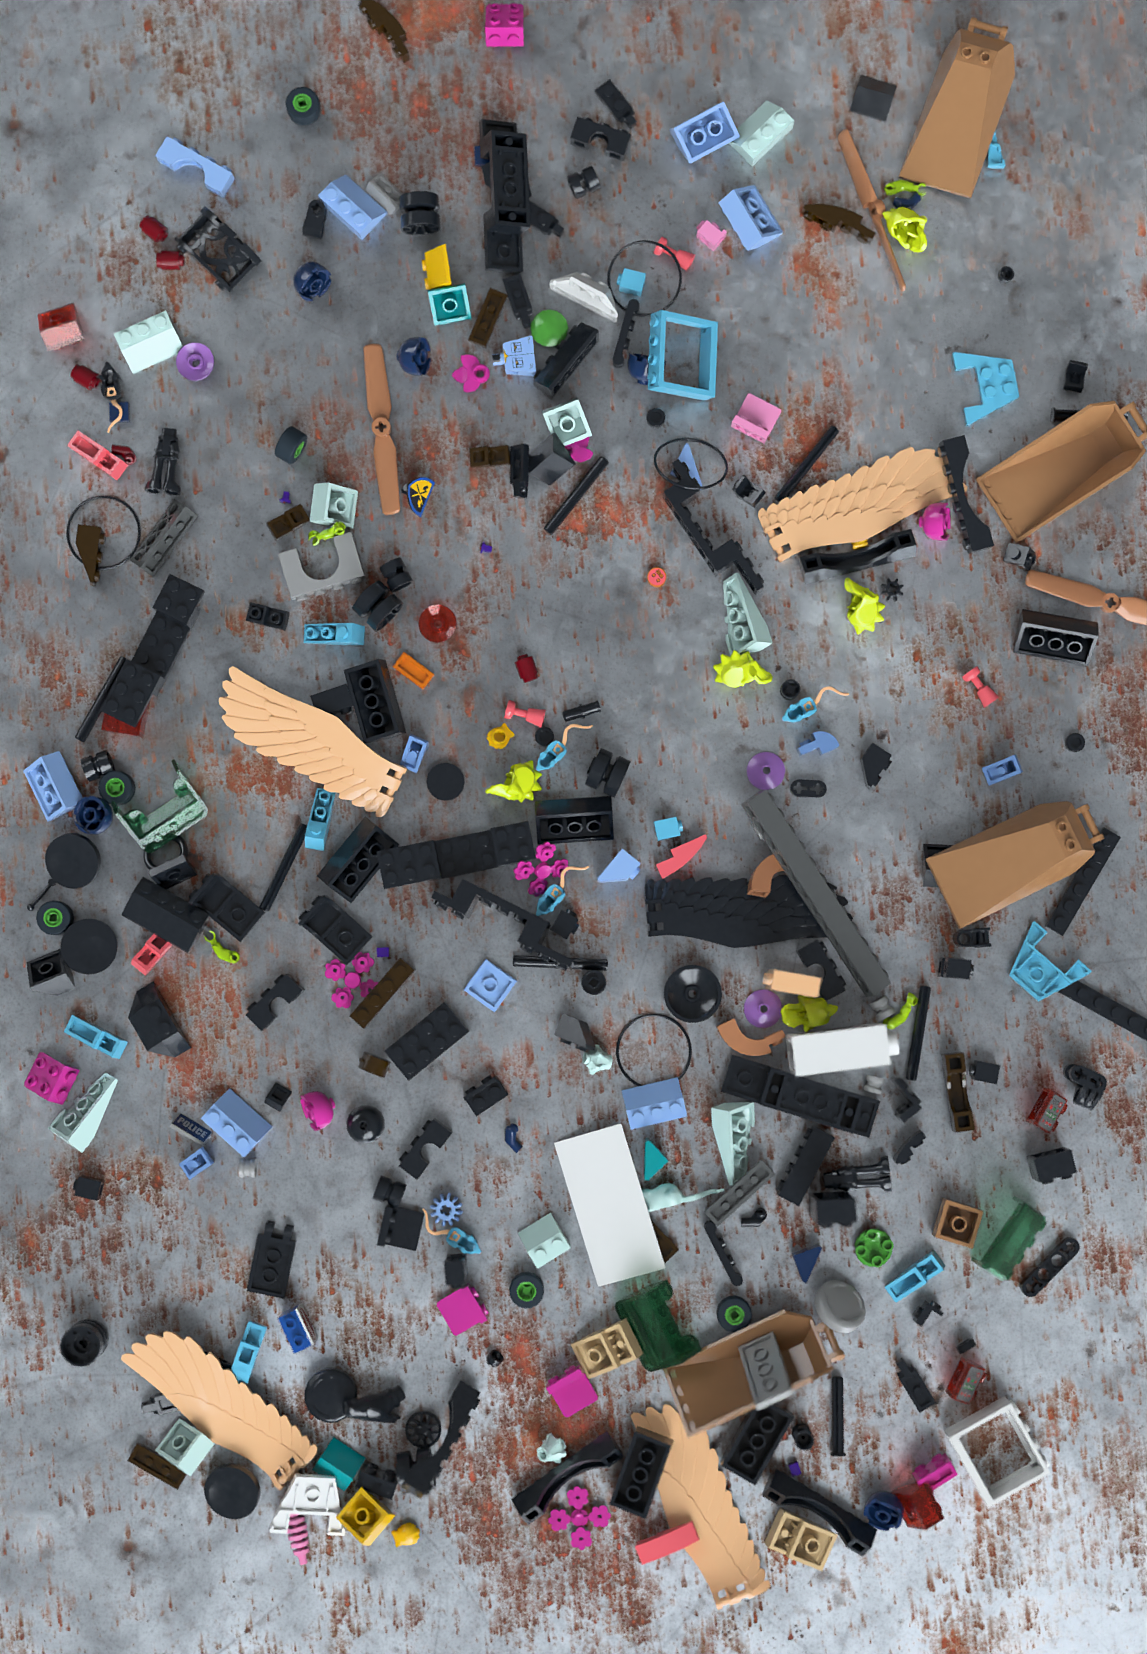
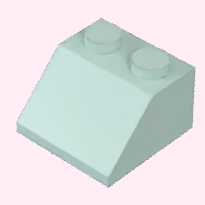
[542,397,592,446]
[310,482,358,528]
[518,1212,571,1269]
[155,1418,214,1476]

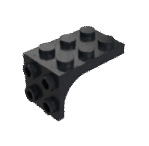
[189,872,266,942]
[298,895,373,965]

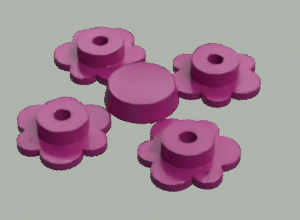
[513,841,569,897]
[325,952,378,1008]
[548,1486,611,1550]

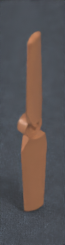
[838,129,906,292]
[363,344,400,515]
[1025,569,1147,625]

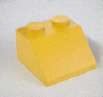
[422,244,452,290]
[336,1487,395,1546]

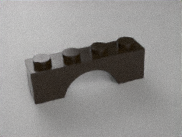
[349,958,416,1029]
[941,1052,975,1133]

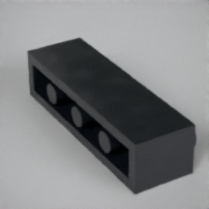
[776,1126,835,1206]

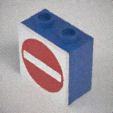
[278,1303,318,1354]

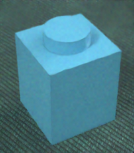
[617,268,646,297]
[653,817,683,841]

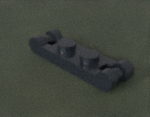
[613,299,639,369]
[704,1220,743,1287]

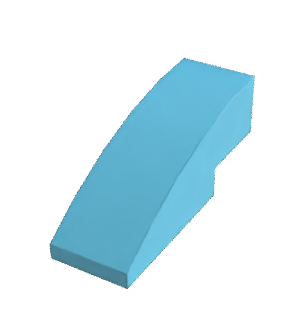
[64,1015,128,1059]
[884,1250,945,1303]

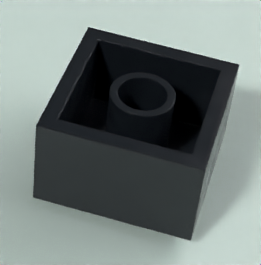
[1026,1147,1077,1184]

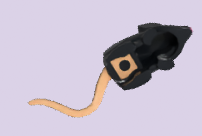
[99,362,123,433]

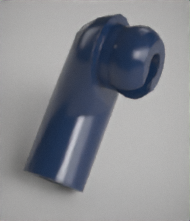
[893,192,922,209]
[505,1123,523,1153]

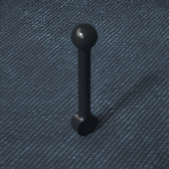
[27,879,56,911]

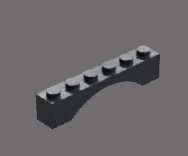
[937,435,994,554]
[800,529,917,584]
[400,1381,481,1499]
[511,1431,624,1525]
[761,1469,877,1557]

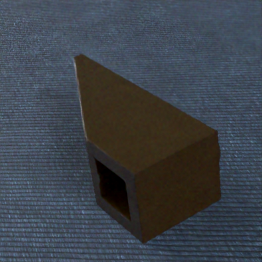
[75,524,106,587]

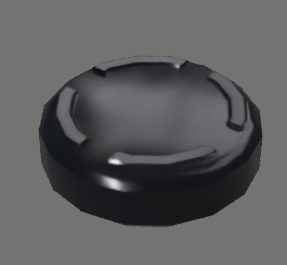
[304,1368,358,1423]

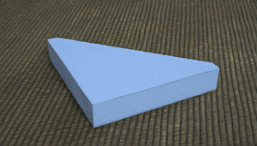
[670,443,702,490]

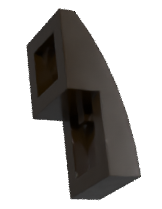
[469,445,510,468]
[266,504,310,541]

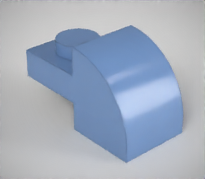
[797,731,839,756]

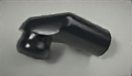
[741,1208,767,1227]

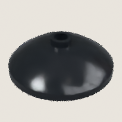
[664,965,722,1023]

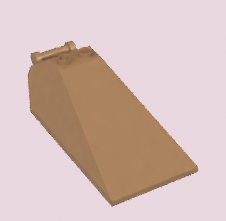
[899,17,1015,198]
[976,401,1147,543]
[926,801,1104,929]
[662,1310,845,1438]

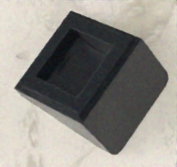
[264,1082,292,1112]

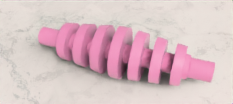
[285,1493,309,1565]

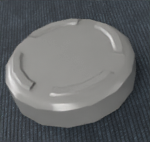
[814,1280,866,1333]

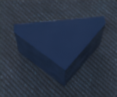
[792,1244,822,1283]

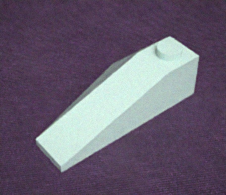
[723,573,772,656]
[48,1072,118,1152]
[711,1101,755,1186]

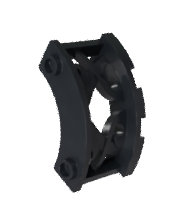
[174,206,262,293]

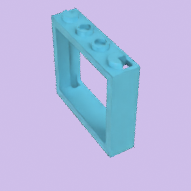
[647,310,718,401]

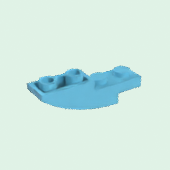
[231,1320,268,1385]

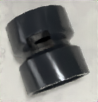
[567,166,601,199]
[379,557,413,593]
[81,750,115,782]
[581,970,606,995]
[372,1175,407,1208]

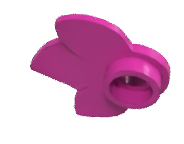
[452,355,490,392]
[565,437,593,462]

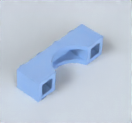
[155,137,235,198]

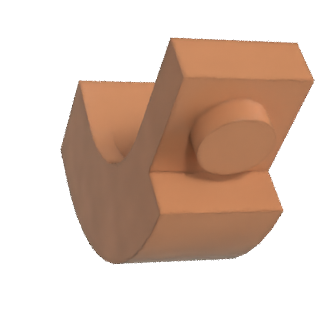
[747,854,784,898]
[716,1018,786,1056]

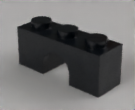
[570,117,631,162]
[796,940,846,1001]
[938,957,974,980]
[246,974,304,1031]
[399,1118,453,1180]
[444,1253,468,1288]

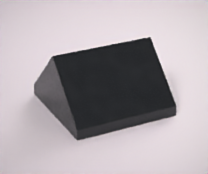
[850,75,897,122]
[529,433,576,486]

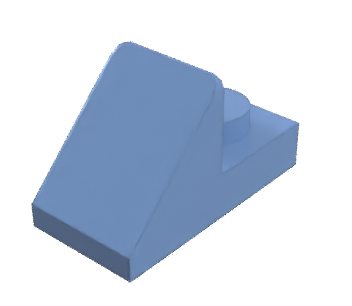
[400,734,429,773]
[982,754,1023,786]
[179,1147,215,1180]

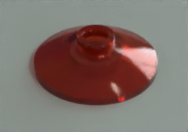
[418,605,457,643]

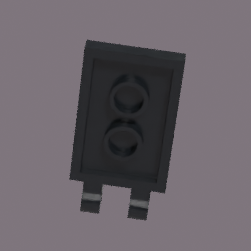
[247,1220,297,1299]

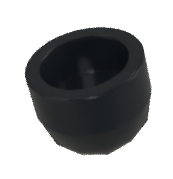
[998,266,1014,283]
[486,1350,504,1367]

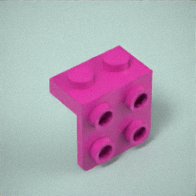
[485,3,524,47]
[24,1052,80,1105]
[437,1283,489,1336]
[546,1365,598,1417]
[912,1453,958,1495]

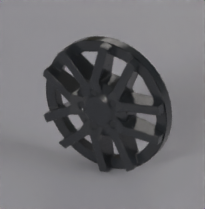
[405,1411,442,1448]

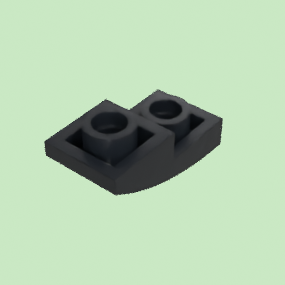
[245,602,290,631]
[893,1130,926,1165]

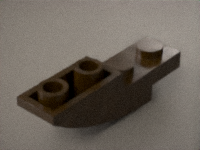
[358,0,410,63]
[801,204,876,245]

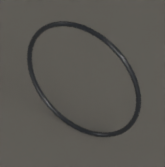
[607,240,682,317]
[654,438,728,490]
[66,496,141,570]
[616,1014,692,1086]

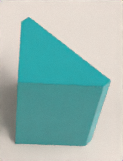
[428,283,472,326]
[644,1138,669,1180]
[312,1437,366,1491]

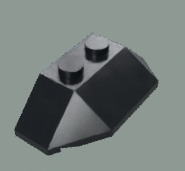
[128,981,192,1058]

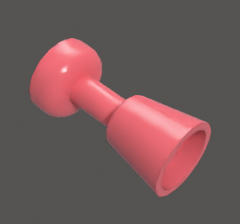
[653,237,695,271]
[962,666,999,708]
[504,700,546,728]

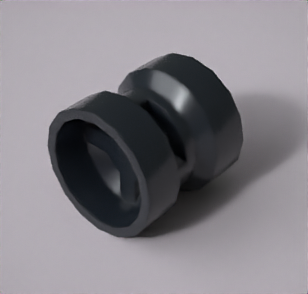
[780,679,800,700]

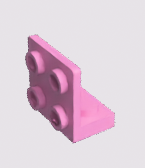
[731,393,782,444]

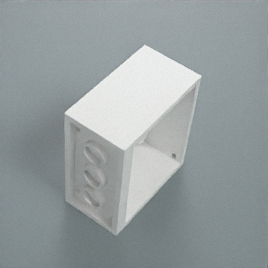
[944,1396,1050,1508]

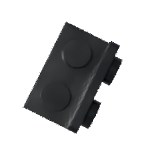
[463,1075,509,1116]

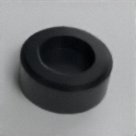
[646,408,665,428]
[535,727,554,746]
[1065,733,1085,753]
[956,1338,976,1354]

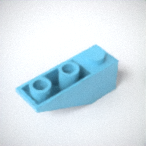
[304,623,365,646]
[305,788,336,851]

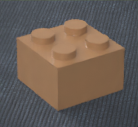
[932,1198,984,1249]

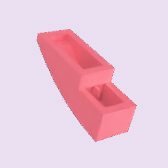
[67,431,128,481]
[655,834,707,879]
[131,934,172,976]
[635,1521,700,1565]

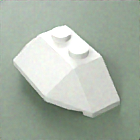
[549,272,618,323]

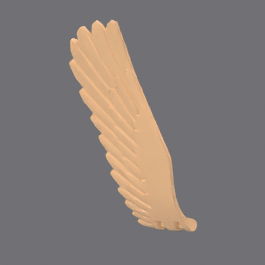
[758,447,967,563]
[219,666,407,817]
[121,1330,318,1490]
[630,1404,770,1610]

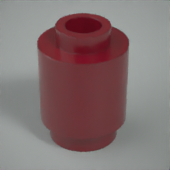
[139,215,168,243]
[156,251,185,270]
[70,364,100,390]
[514,654,538,683]

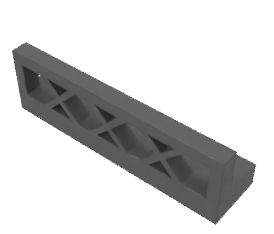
[130,499,198,577]
[704,1159,775,1227]

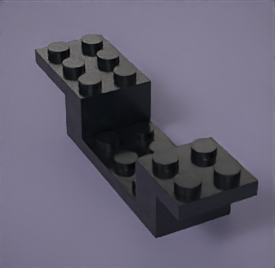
[479,119,531,273]
[663,459,765,596]
[100,574,205,728]
[376,821,536,889]
[431,879,575,971]
[721,1055,880,1138]

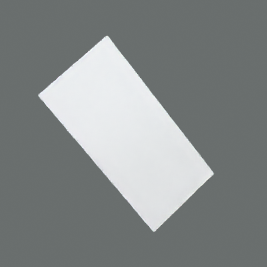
[554,1124,666,1287]

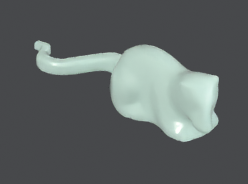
[642,1183,724,1212]

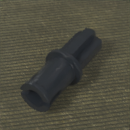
[562,701,601,722]

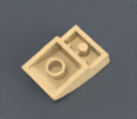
[570,1318,643,1379]
[764,1507,838,1571]

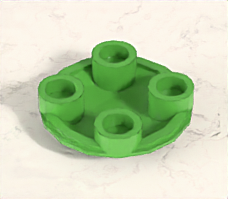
[530,310,568,347]
[855,1228,894,1268]

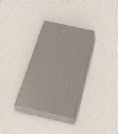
[738,1332,794,1410]

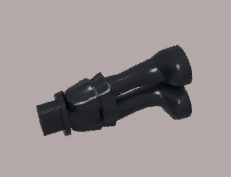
[145,428,181,496]
[824,1156,892,1193]

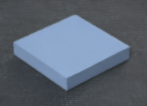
[464,959,517,1012]

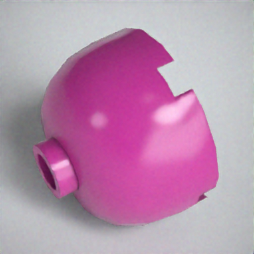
[919,503,951,540]
[300,1091,336,1131]

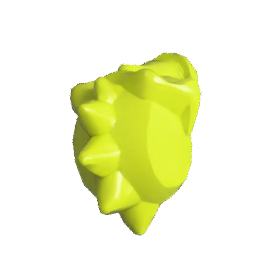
[883,207,927,252]
[844,577,885,635]
[713,650,773,688]
[485,760,542,803]
[780,994,838,1032]

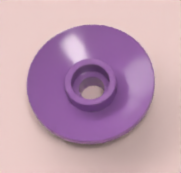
[176,343,214,381]
[747,752,785,790]
[744,990,782,1028]

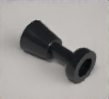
[791,1423,814,1451]

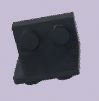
[890,1076,922,1123]
[377,1205,424,1251]
[355,1462,398,1500]

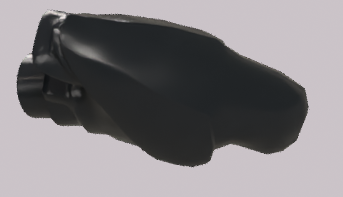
[342,1385,406,1423]

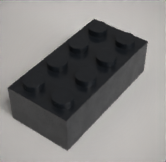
[384,1001,469,1081]
[809,1191,857,1228]
[720,1403,794,1485]
[609,1426,674,1519]

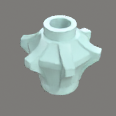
[582,1044,612,1075]
[537,1433,566,1464]

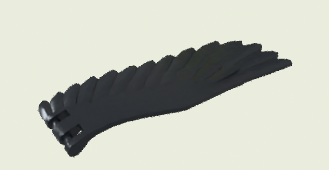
[645,875,853,948]

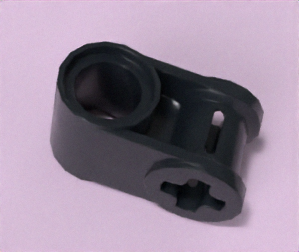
[302,200,327,239]
[953,927,992,948]

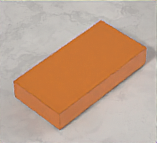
[392,652,434,690]

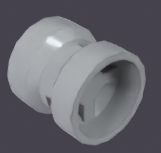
[869,995,895,1021]

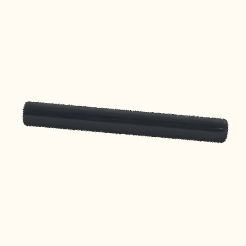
[775,425,839,502]
[544,456,609,535]
[75,656,128,742]
[260,823,307,912]
[513,955,608,971]
[906,986,931,1081]

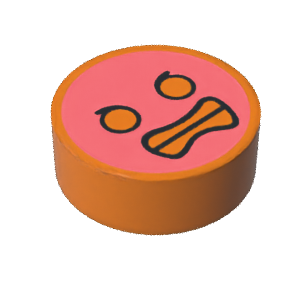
[647,568,666,587]

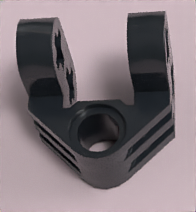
[1063,1064,1107,1111]

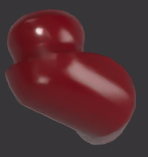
[111,444,136,465]

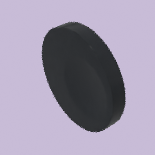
[45,833,101,889]
[60,919,118,975]
[204,1464,261,1519]

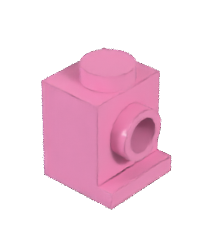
[696,220,727,251]

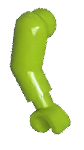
[884,180,926,197]
[308,521,346,546]
[204,931,240,964]
[883,992,918,1030]

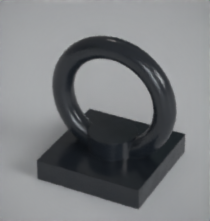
[143,832,197,889]

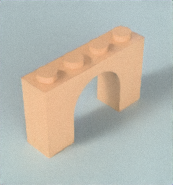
[762,969,821,997]

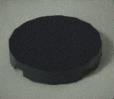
[426,763,465,801]

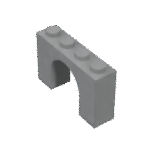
[278,532,366,601]

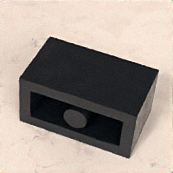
[310,684,354,715]

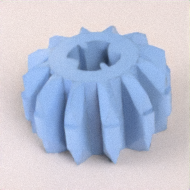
[430,1193,463,1226]

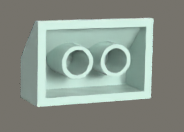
[729,101,794,167]
[114,310,183,374]

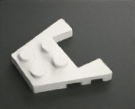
[269,1474,345,1536]

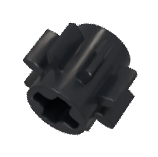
[880,578,904,602]

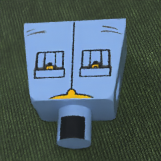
[492,336,536,376]

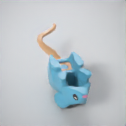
[782,686,849,723]
[536,724,593,771]
[536,866,589,916]
[422,1208,481,1254]

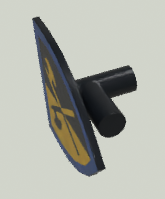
[401,477,435,517]

